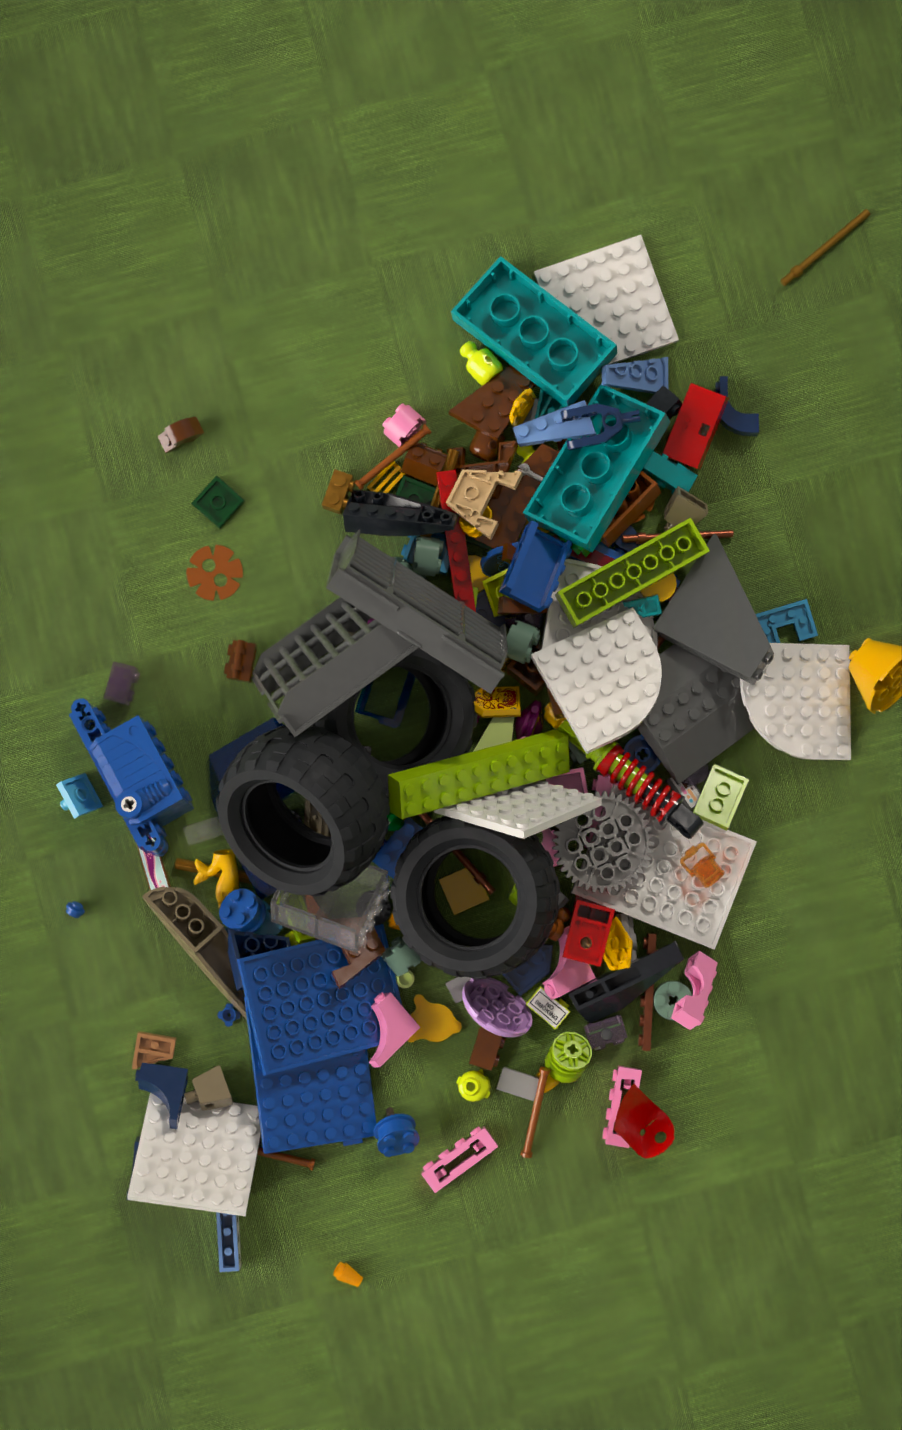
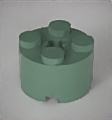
[412,536,444,576]
[506,620,541,664]
[382,936,422,977]
[653,981,692,1020]

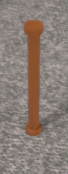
[354,424,432,490]
[520,1067,551,1158]
[257,1147,316,1171]

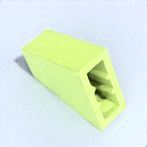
[473,717,514,752]

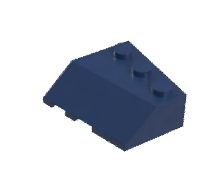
[228,929,291,991]

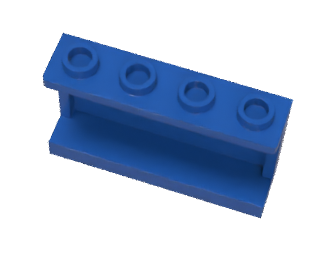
[499,520,572,613]

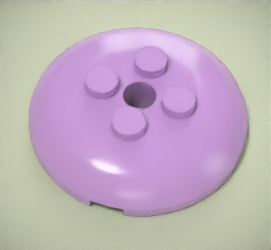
[462,978,532,1037]

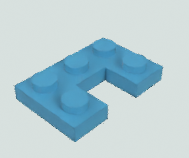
[755,599,818,643]

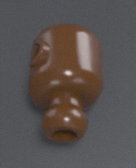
[469,431,506,462]

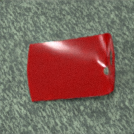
[614,1084,675,1159]

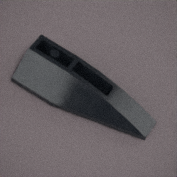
[342,489,459,536]
[569,941,684,1024]

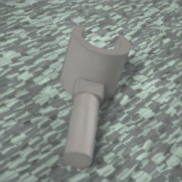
[517,463,543,481]

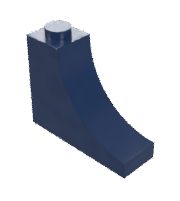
[135,1063,188,1129]

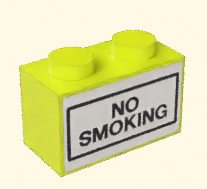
[526,986,570,1030]

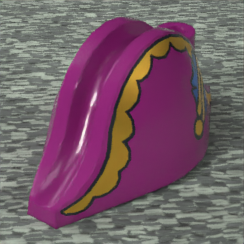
[515,700,544,740]

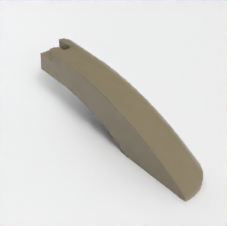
[142,886,247,1020]

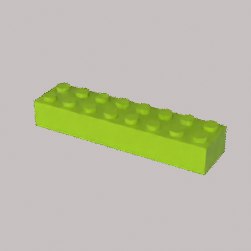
[555,518,710,628]

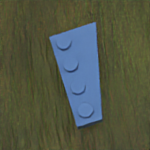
[602,357,668,394]
[513,400,596,447]

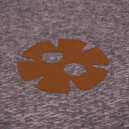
[186,545,243,601]

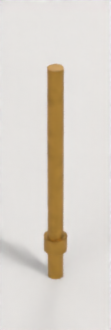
[780,209,871,286]

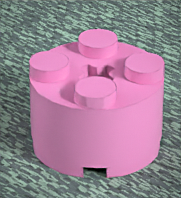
[382,403,426,447]

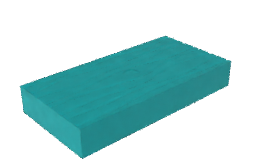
[451,256,618,407]
[523,384,670,553]

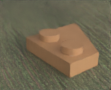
[132,1031,177,1069]

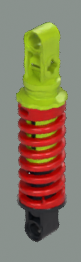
[557,719,704,839]

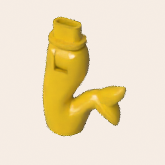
[194,849,239,908]

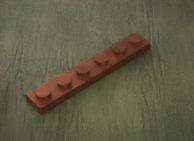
[638,933,656,1051]

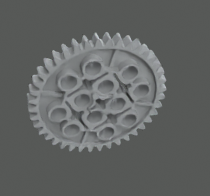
[552,791,654,893]

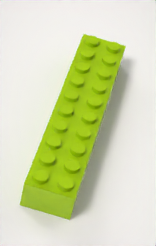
[387,729,570,819]

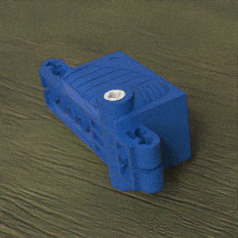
[69,698,194,857]

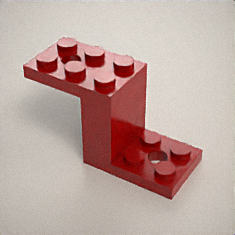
[562,895,615,967]

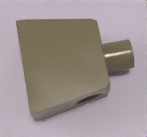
[664,486,708,531]
[184,1065,233,1111]

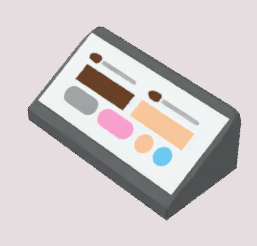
[665,776,701,810]

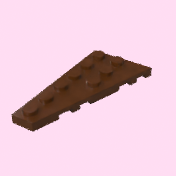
[449,365,536,442]
[465,443,559,548]

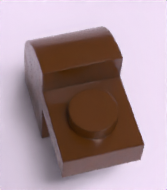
[158,416,204,453]

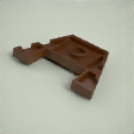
[447,440,518,500]
[498,542,548,615]
[308,918,385,989]

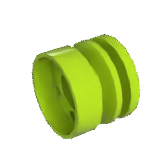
[545,1032,592,1083]

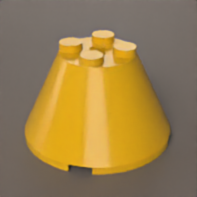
[849,638,902,714]

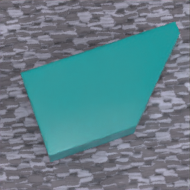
[623,594,662,618]

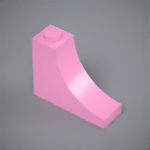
[543,926,596,1000]
[369,992,420,1068]

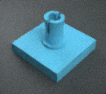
[56,773,103,819]

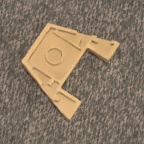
[446,470,523,540]

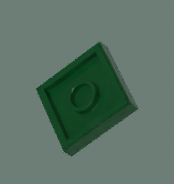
[191,475,245,529]

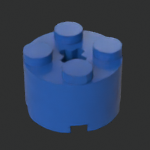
[622,735,661,774]

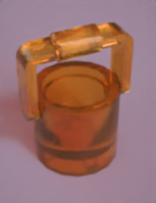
[680,842,725,888]

